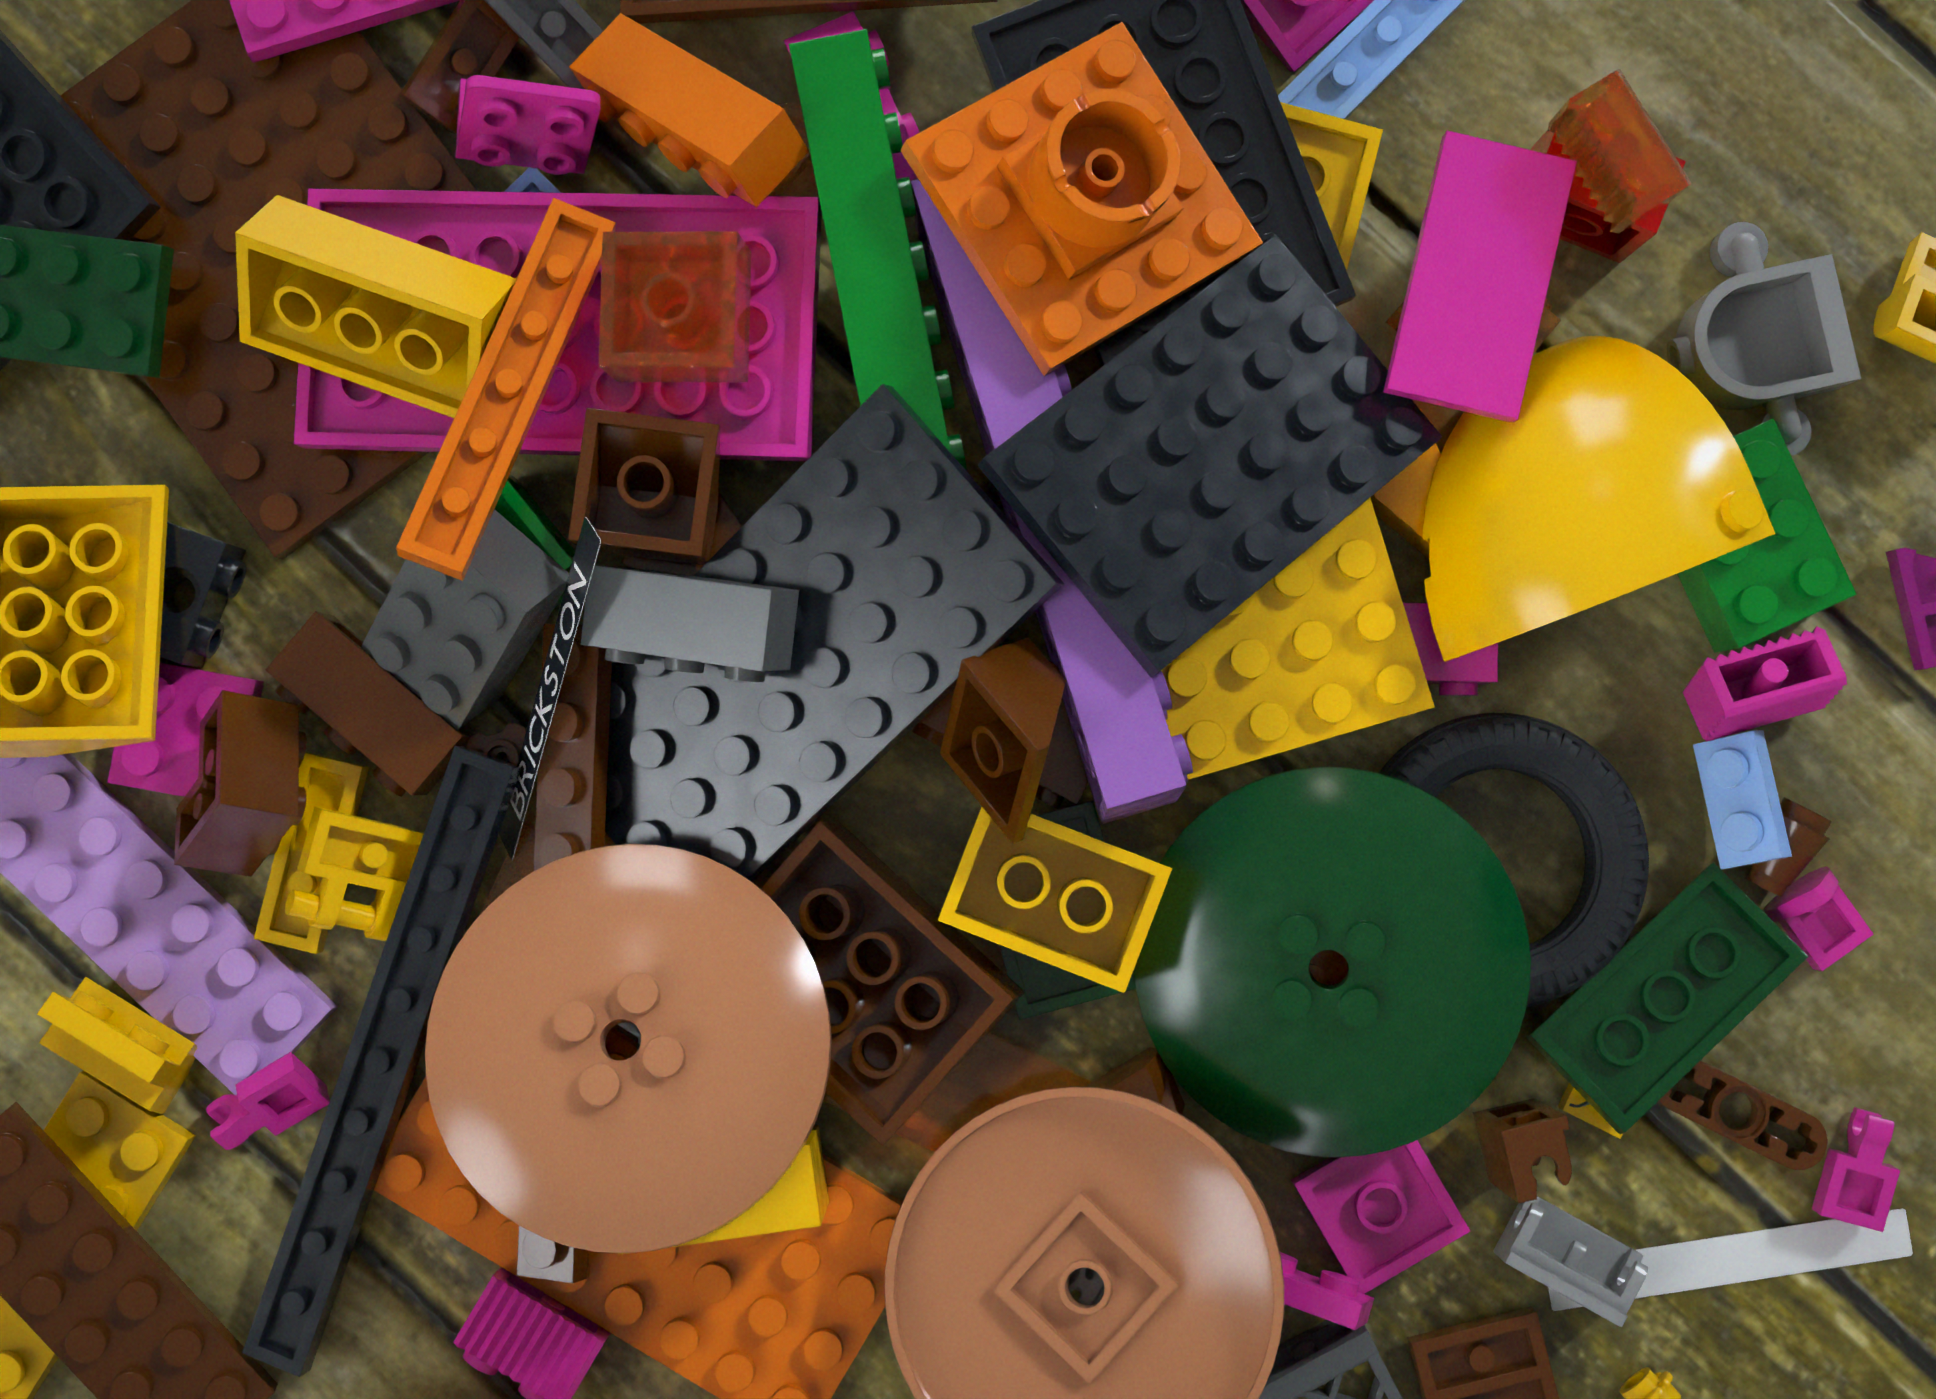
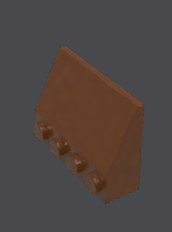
[761,820,1025,1146]

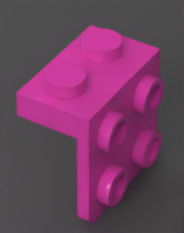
[456,75,601,175]

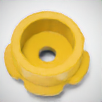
[1619,1367,1681,1399]

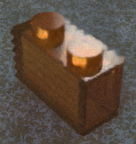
[1547,69,1692,234]

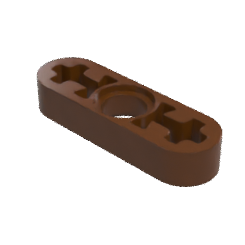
[1657,1060,1828,1170]

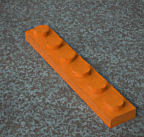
[396,198,616,581]

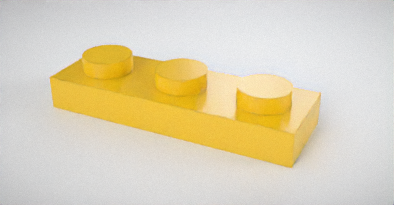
[254,752,369,954]

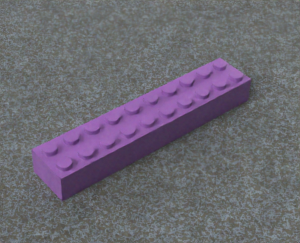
[911,179,1193,824]

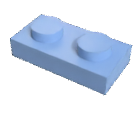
[1693,730,1792,870]

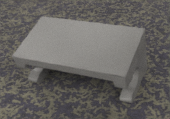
[1493,1196,1648,1328]

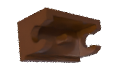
[1473,1098,1572,1203]

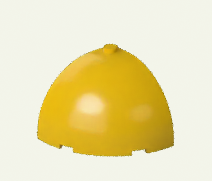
[1423,336,1776,662]

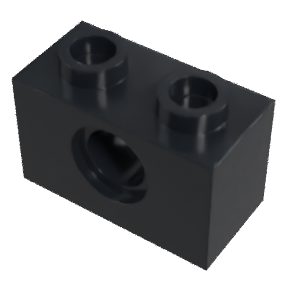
[160,522,246,668]

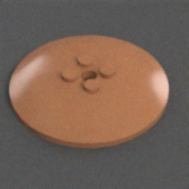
[425,844,832,1253]
[885,1087,1284,1399]

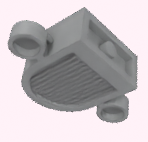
[1667,222,1861,456]

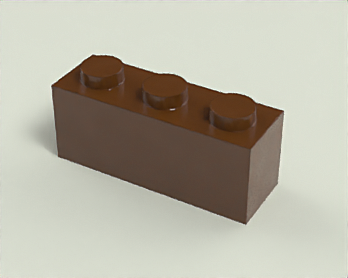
[265,611,473,797]

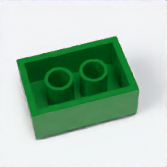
[1677,418,1857,653]

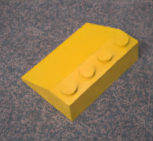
[0,485,169,758]

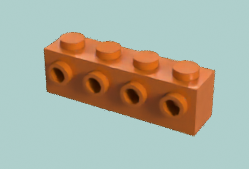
[569,13,809,208]

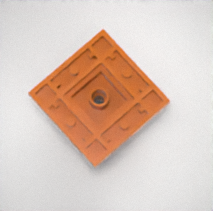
[900,22,1263,376]

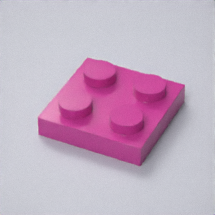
[107,663,264,797]
[1291,1140,1470,1294]

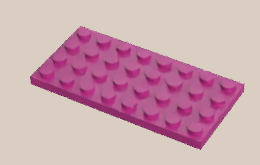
[294,189,822,462]

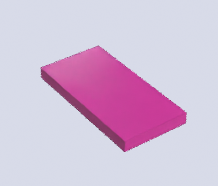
[1383,130,1577,422]

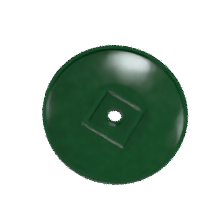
[1134,766,1531,1157]

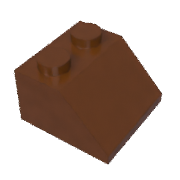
[568,408,721,565]
[940,638,1066,844]

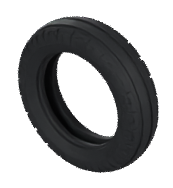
[1379,713,1649,1007]

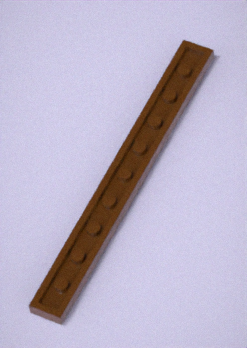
[517,624,612,1284]

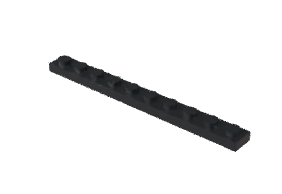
[242,746,522,1377]

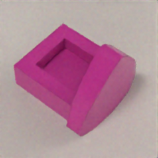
[1764,866,1874,971]

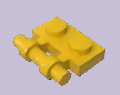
[285,807,424,941]

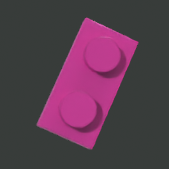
[1280,1252,1374,1330]

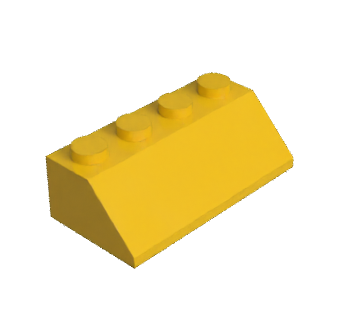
[235,195,517,418]

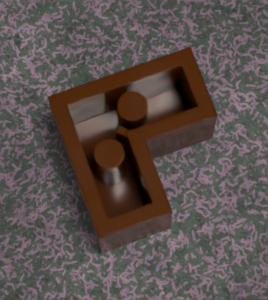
[174,690,307,877]

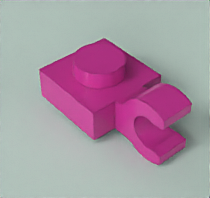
[206,1052,330,1150]
[1812,1107,1901,1232]

